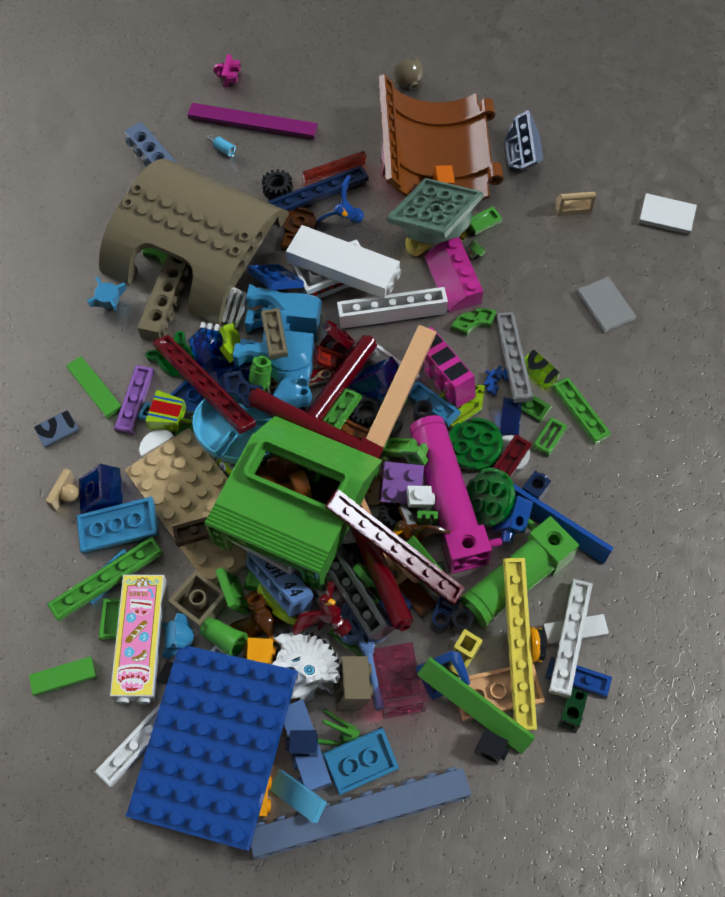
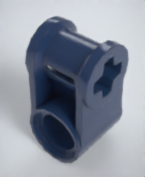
[430,596,461,634]

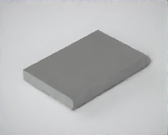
[577,276,637,333]

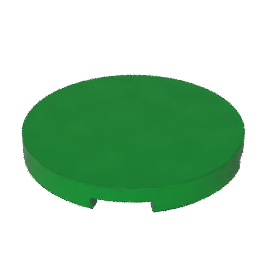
[448,418,503,471]
[466,468,515,527]

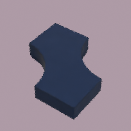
[224,371,263,408]

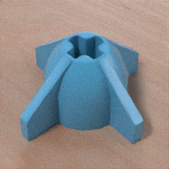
[87,277,127,311]
[162,613,194,658]

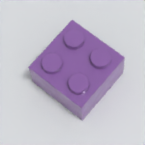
[378,462,424,504]

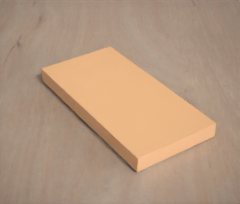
[458,663,545,722]

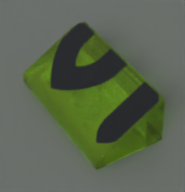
[524,349,560,389]

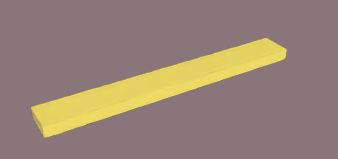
[503,558,537,730]

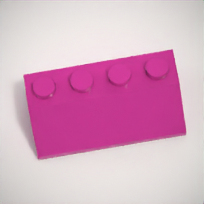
[425,237,484,313]

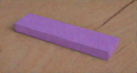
[114,365,154,435]

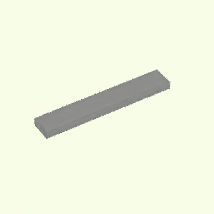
[495,312,533,403]

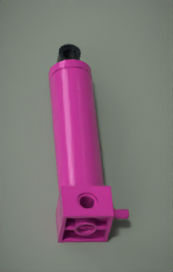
[409,400,502,574]

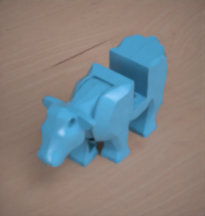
[233,284,322,408]

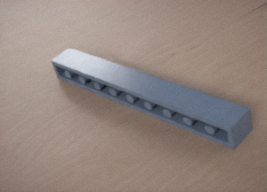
[251,767,471,860]

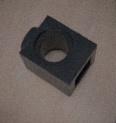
[474,729,510,765]

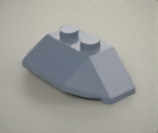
[504,110,544,170]

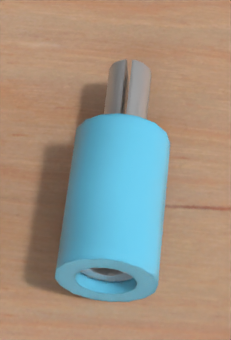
[207,134,236,157]

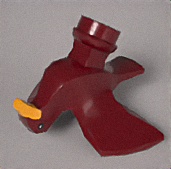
[293,581,352,637]

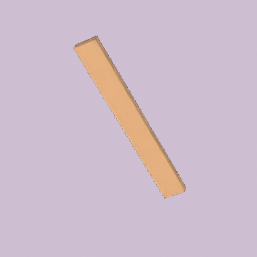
[366,325,437,447]

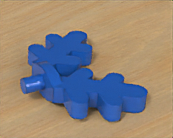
[483,366,508,396]

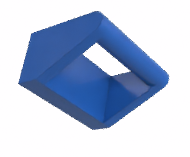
[416,651,470,700]

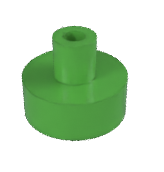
[468,240,486,259]

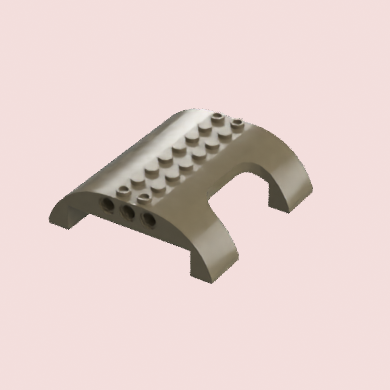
[99,159,289,326]

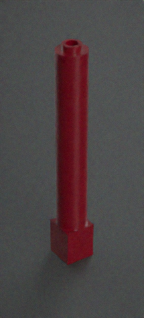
[306,335,377,420]
[247,388,384,459]
[349,505,414,631]

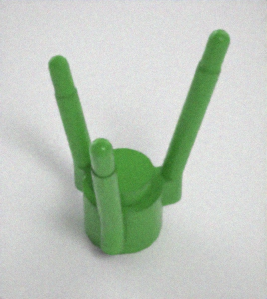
[318,708,360,746]

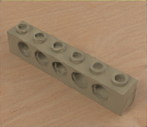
[137,255,191,340]

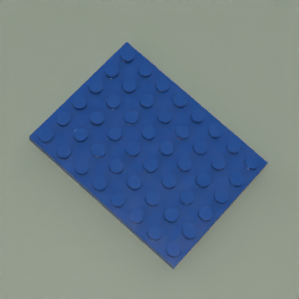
[126,646,298,851]

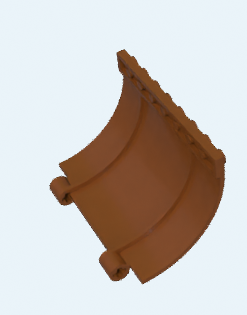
[378,73,504,201]

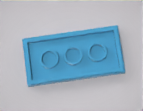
[76,497,159,554]

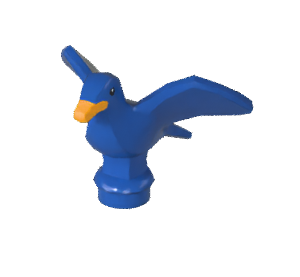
[316,175,364,224]

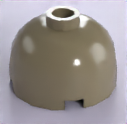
[391,58,423,89]

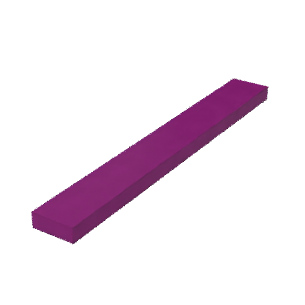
[187,103,318,139]

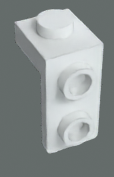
[406,486,435,519]

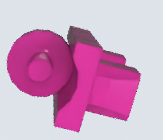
[213,54,241,88]

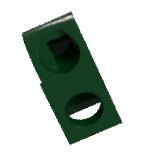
[557,687,588,733]

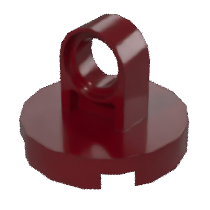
[319,320,355,356]

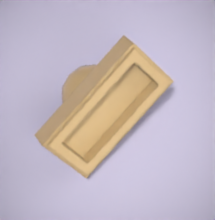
[46,468,79,511]

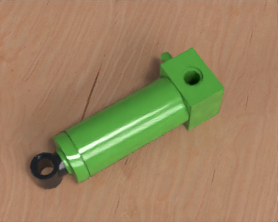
[451,516,579,635]

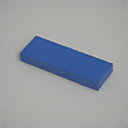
[545,657,612,698]

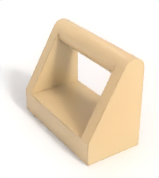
[555,192,596,216]

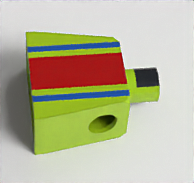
[145,390,194,432]

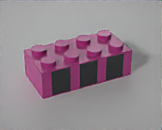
[422,327,475,408]

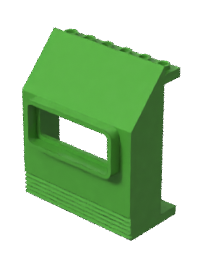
[204,416,382,592]

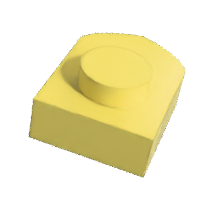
[405,237,433,256]

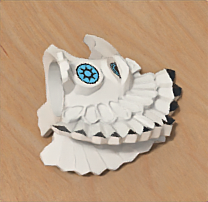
[272,629,341,703]

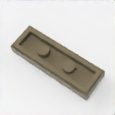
[261,308,288,360]

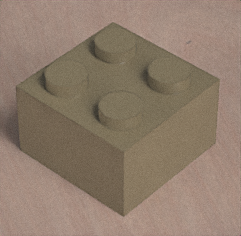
[168,570,227,631]
[334,656,373,710]

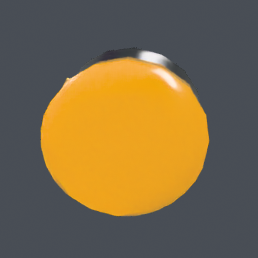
[530,626,546,663]

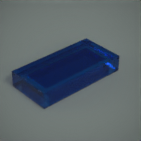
[500,398,522,436]

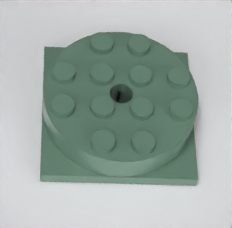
[386,178,483,245]

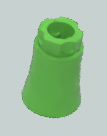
[248,356,272,394]
[199,617,248,657]

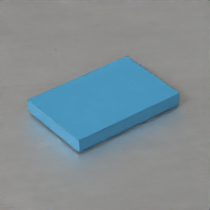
[322,727,399,796]

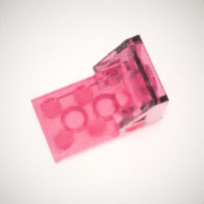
[373,642,428,719]

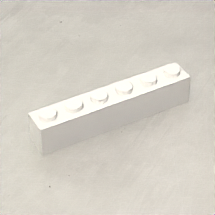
[337,287,448,329]

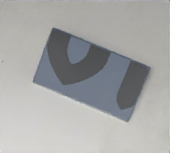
[34,410,79,448]

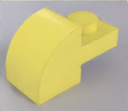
[447,629,483,676]

